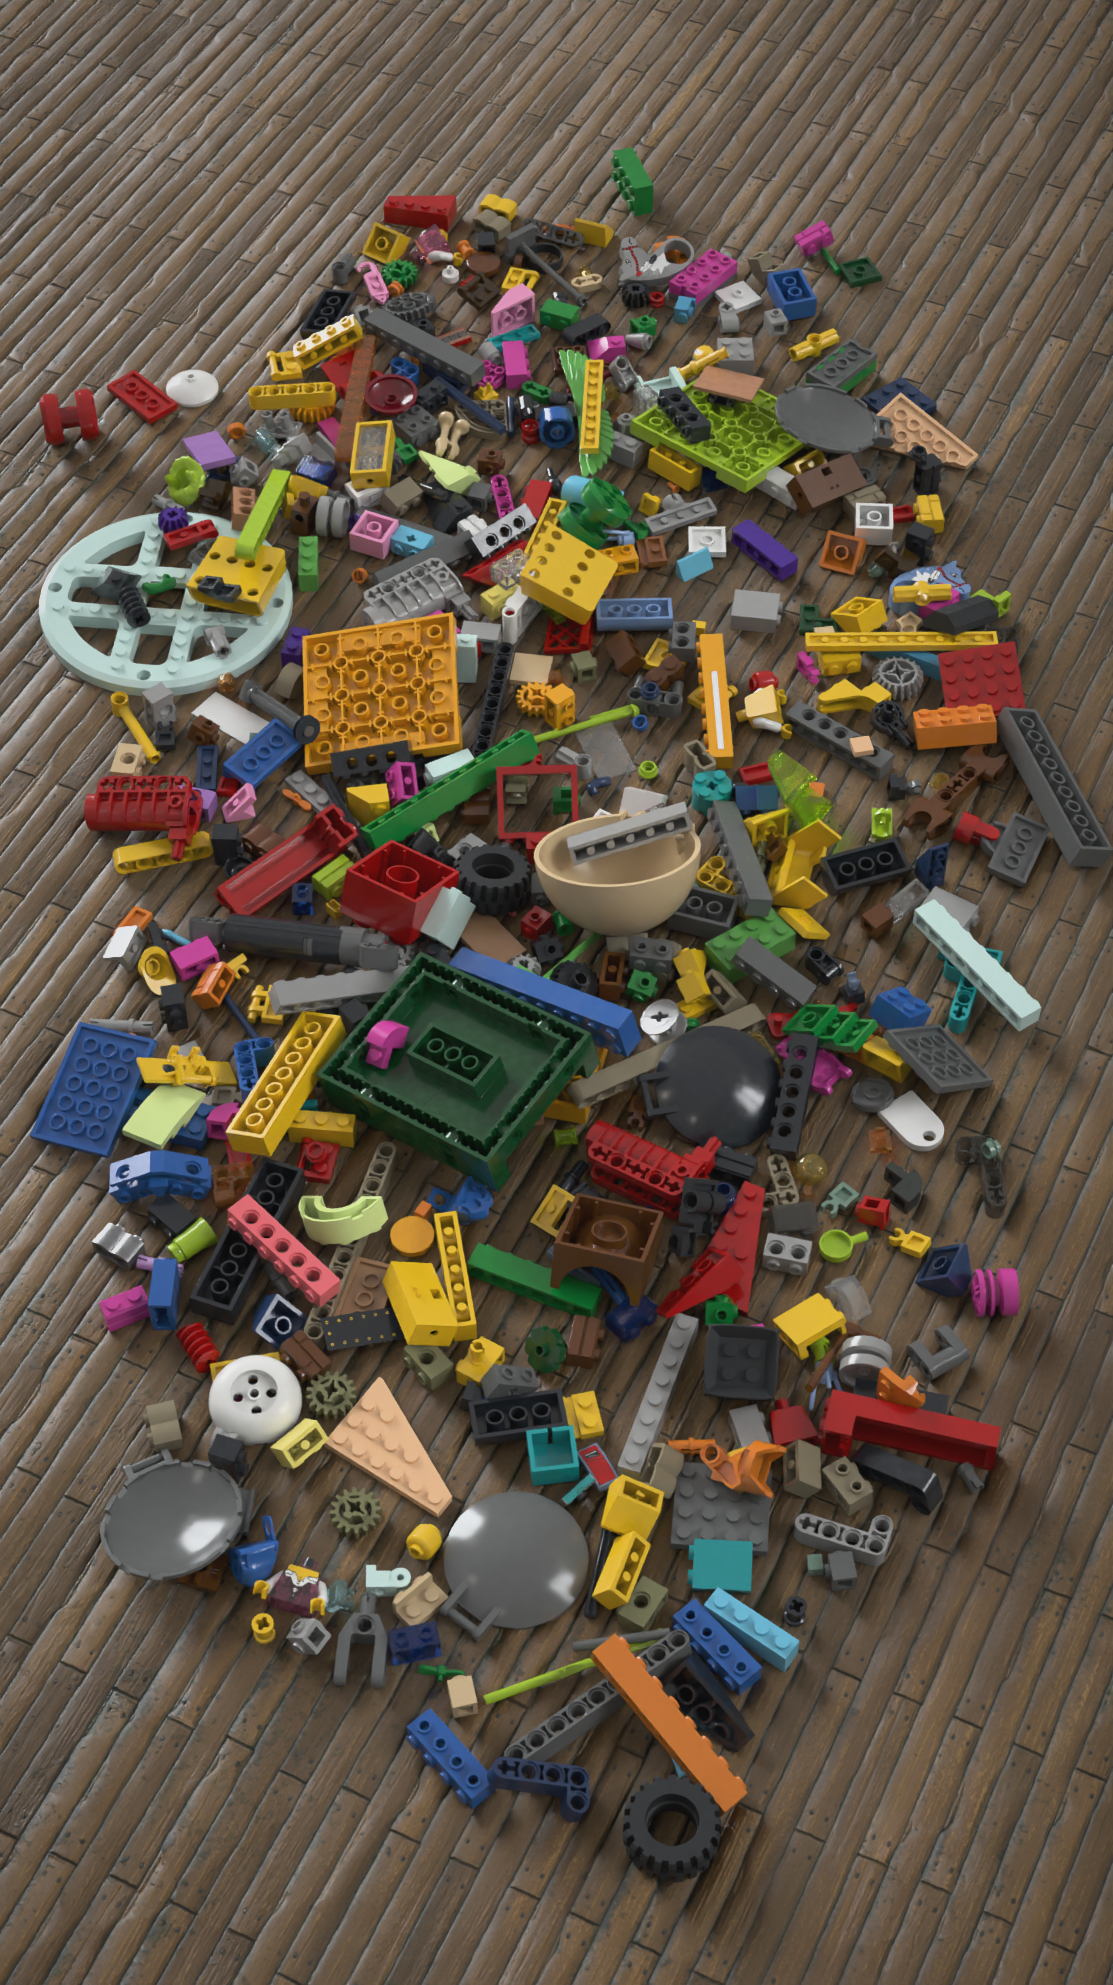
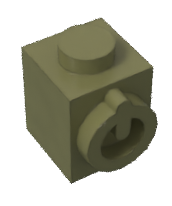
[567,650,598,684]

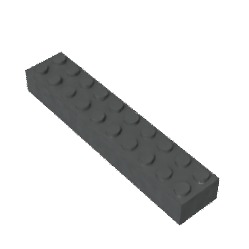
[996,707,1113,867]

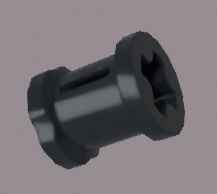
[784,1596,807,1627]

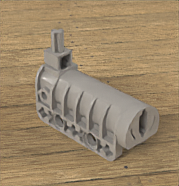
[362,558,478,627]

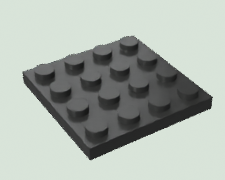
[882,1024,994,1094]
[670,1462,772,1557]

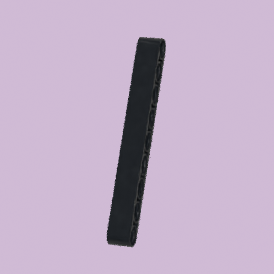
[471,642,514,758]

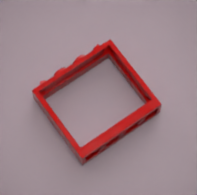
[496,764,579,844]

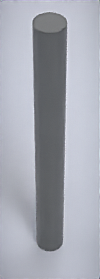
[572,1628,671,1652]

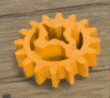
[516,681,552,717]

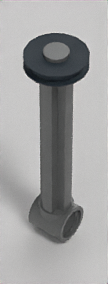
[238,679,320,744]

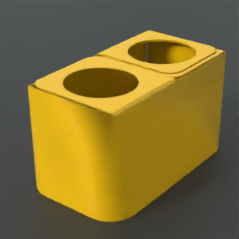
[285,475,329,499]

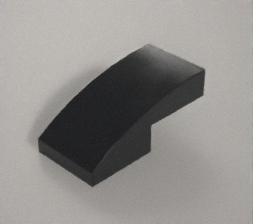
[197,575,242,603]

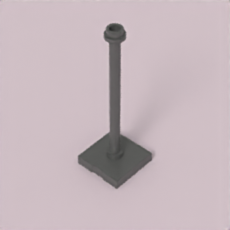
[504,223,588,306]

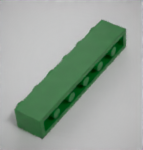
[467,1243,602,1318]

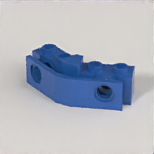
[109,1150,212,1204]

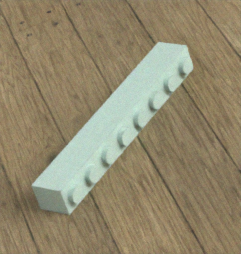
[913,899,1041,1031]

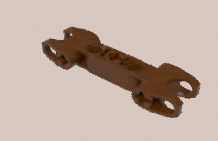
[902,744,1010,840]

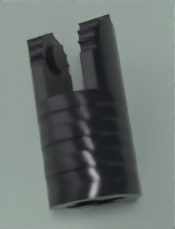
[549,391,574,407]

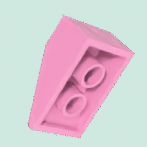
[491,283,535,337]

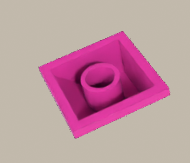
[587,336,626,361]

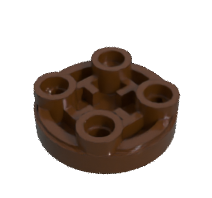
[467,251,501,279]

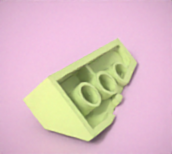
[418,450,481,496]

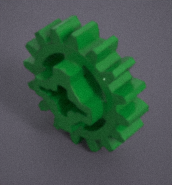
[381,259,418,288]

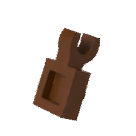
[765,832,788,863]

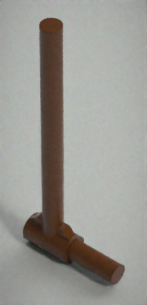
[805,1321,881,1393]

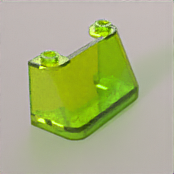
[768,749,833,829]

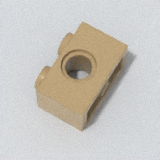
[110,743,146,787]

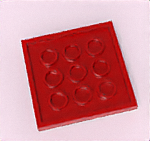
[938,641,1026,719]

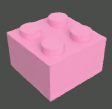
[349,510,399,560]

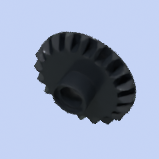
[550,960,600,998]

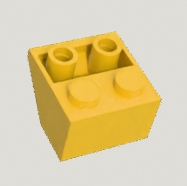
[600,1474,664,1540]

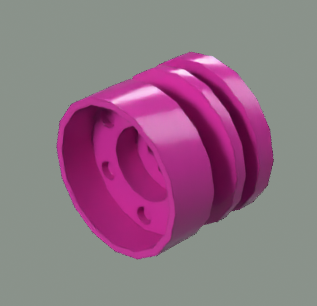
[971,1268,1019,1317]

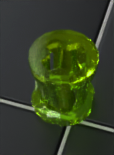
[553,1126,578,1148]

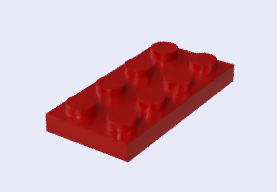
[107,370,178,424]

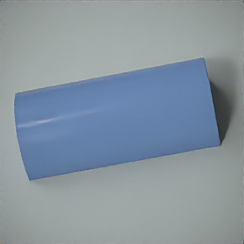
[596,598,673,631]

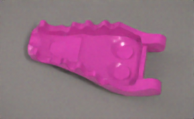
[775,1036,852,1096]

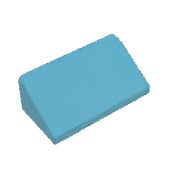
[676,547,713,582]

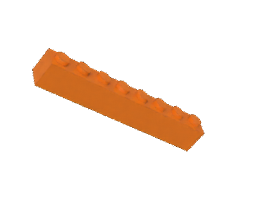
[590,1633,748,1817]

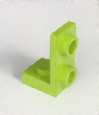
[970,589,1012,618]

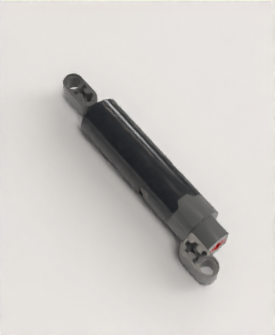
[188,913,399,970]

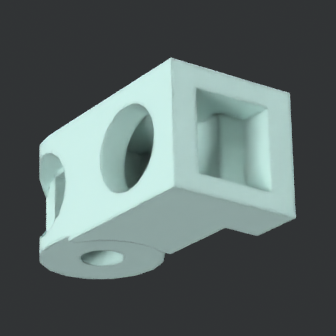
[366,1565,411,1597]

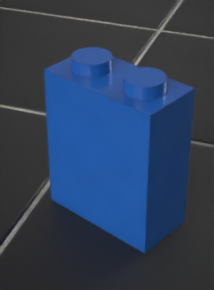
[148,1258,182,1330]

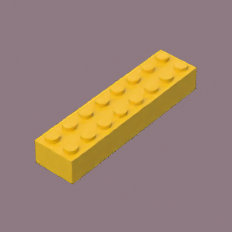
[225,1011,347,1157]

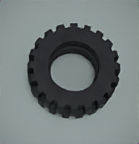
[454,844,532,916]
[623,1775,722,1883]

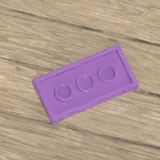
[183,431,237,471]

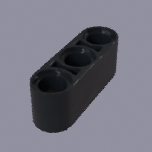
[561,313,611,347]

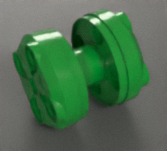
[557,477,633,550]

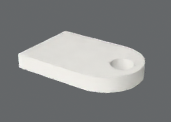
[877,1090,944,1151]

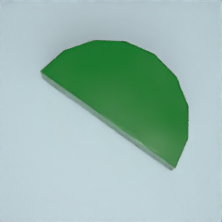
[622,520,649,540]

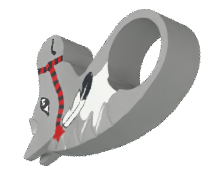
[618,237,694,286]

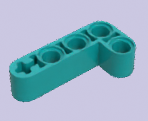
[943,958,979,1034]

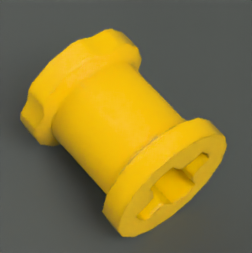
[252,1613,276,1645]

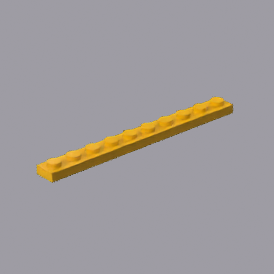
[805,631,998,652]

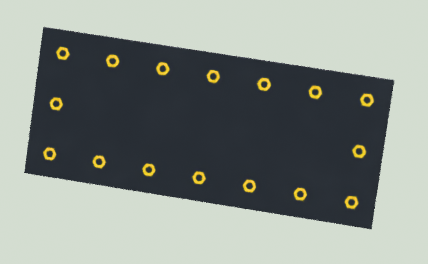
[320,1307,405,1351]

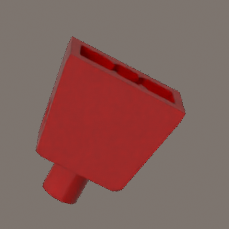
[769,1398,818,1447]

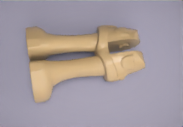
[435,411,470,462]

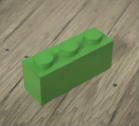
[298,536,319,592]

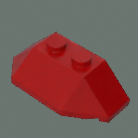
[461,540,528,588]

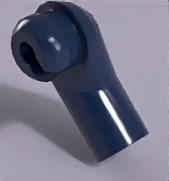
[586,776,611,796]

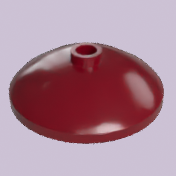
[364,374,418,415]

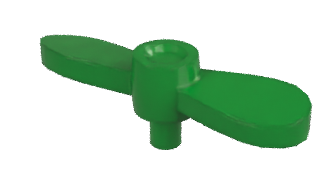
[418,1665,465,1682]

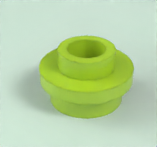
[638,761,658,779]

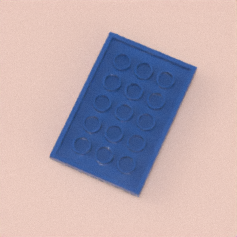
[30,1022,158,1159]

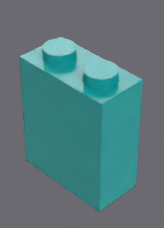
[688,1539,753,1594]

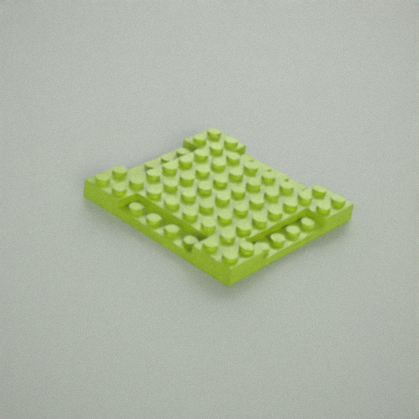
[630,378,812,493]

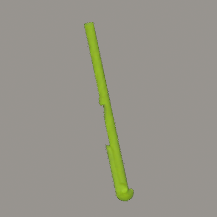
[533,704,639,743]
[483,1628,663,1705]

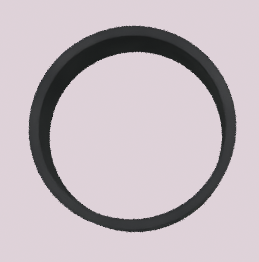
[526,243,563,274]

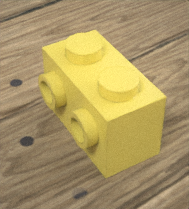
[480,578,519,621]
[270,1418,329,1469]

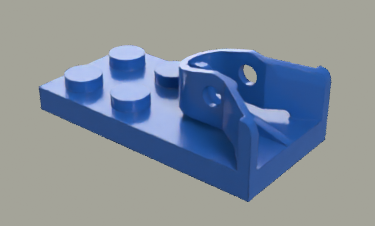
[223,718,304,792]

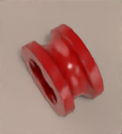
[649,292,665,308]

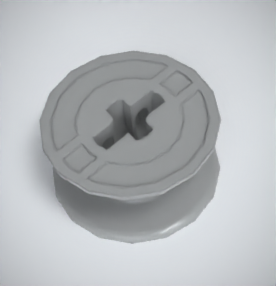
[640,999,687,1045]

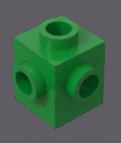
[625,969,658,1003]
[705,1295,738,1325]

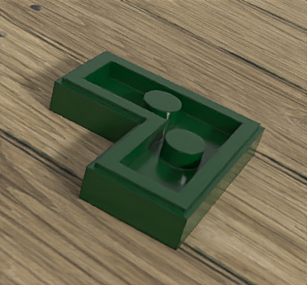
[799,604,837,636]

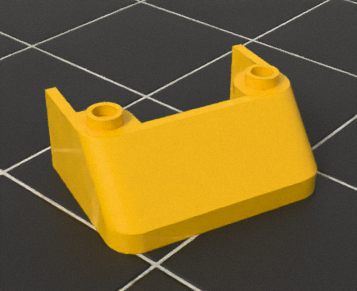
[767,819,842,910]

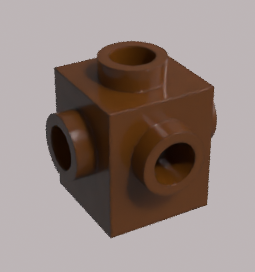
[477,448,505,476]
[186,715,220,746]

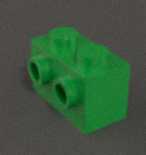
[540,299,579,330]

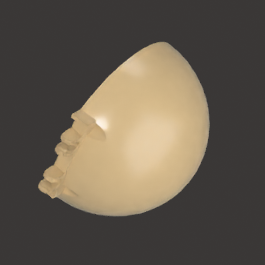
[534,810,701,936]

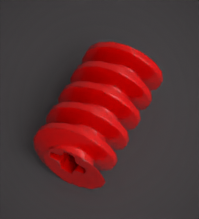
[176,1322,220,1373]

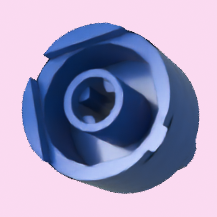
[538,406,575,449]

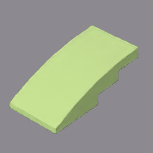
[122,1084,206,1150]

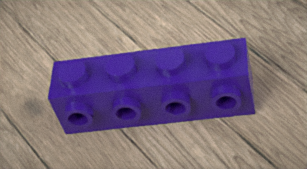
[731,519,798,581]

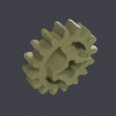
[306,1371,357,1420]
[329,1487,382,1539]

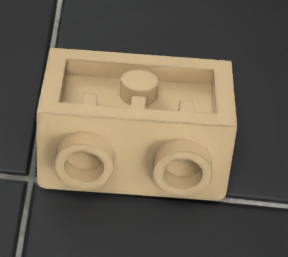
[392,1572,449,1632]

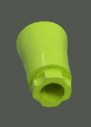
[166,1217,218,1264]

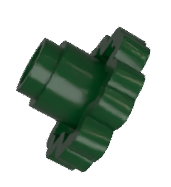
[525,1326,567,1374]

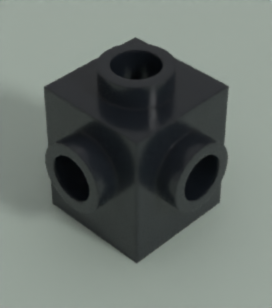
[529,933,564,964]

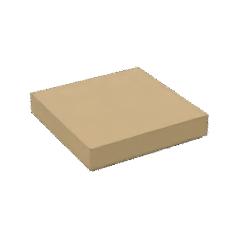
[509,653,553,686]

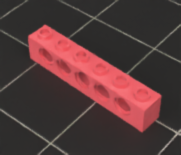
[227,1194,340,1307]

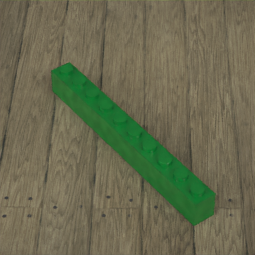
[361,729,540,851]

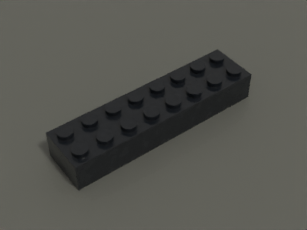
[189,1157,306,1326]

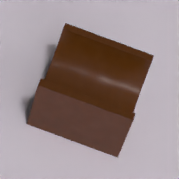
[550,1193,664,1307]

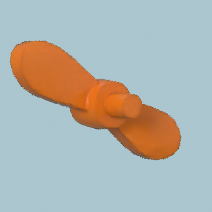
[282,789,311,812]

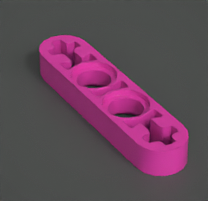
[491,475,516,526]

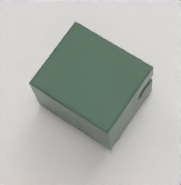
[806,1554,824,1576]

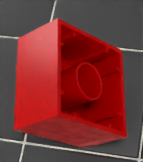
[339,840,460,945]

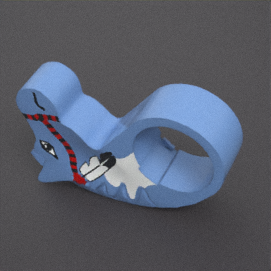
[888,561,971,616]

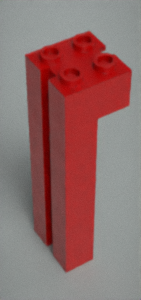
[213,803,359,915]
[817,1389,1001,1471]

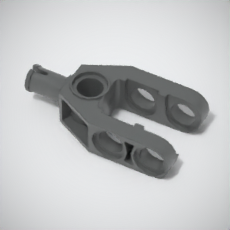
[334,1592,389,1689]

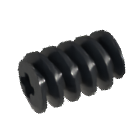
[117,585,151,628]

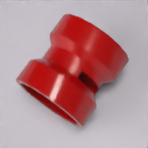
[522,419,539,444]

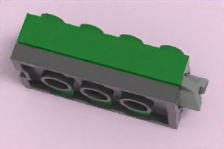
[806,338,878,392]

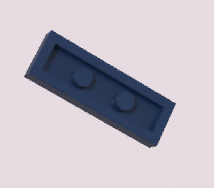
[196,745,219,792]

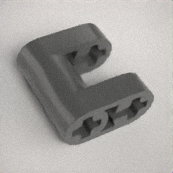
[906,1324,970,1381]

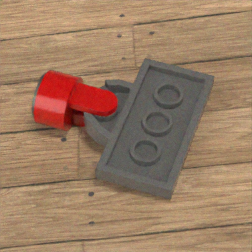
[951,811,1050,888]

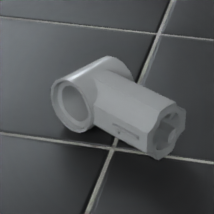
[203,625,232,659]
[555,746,592,780]

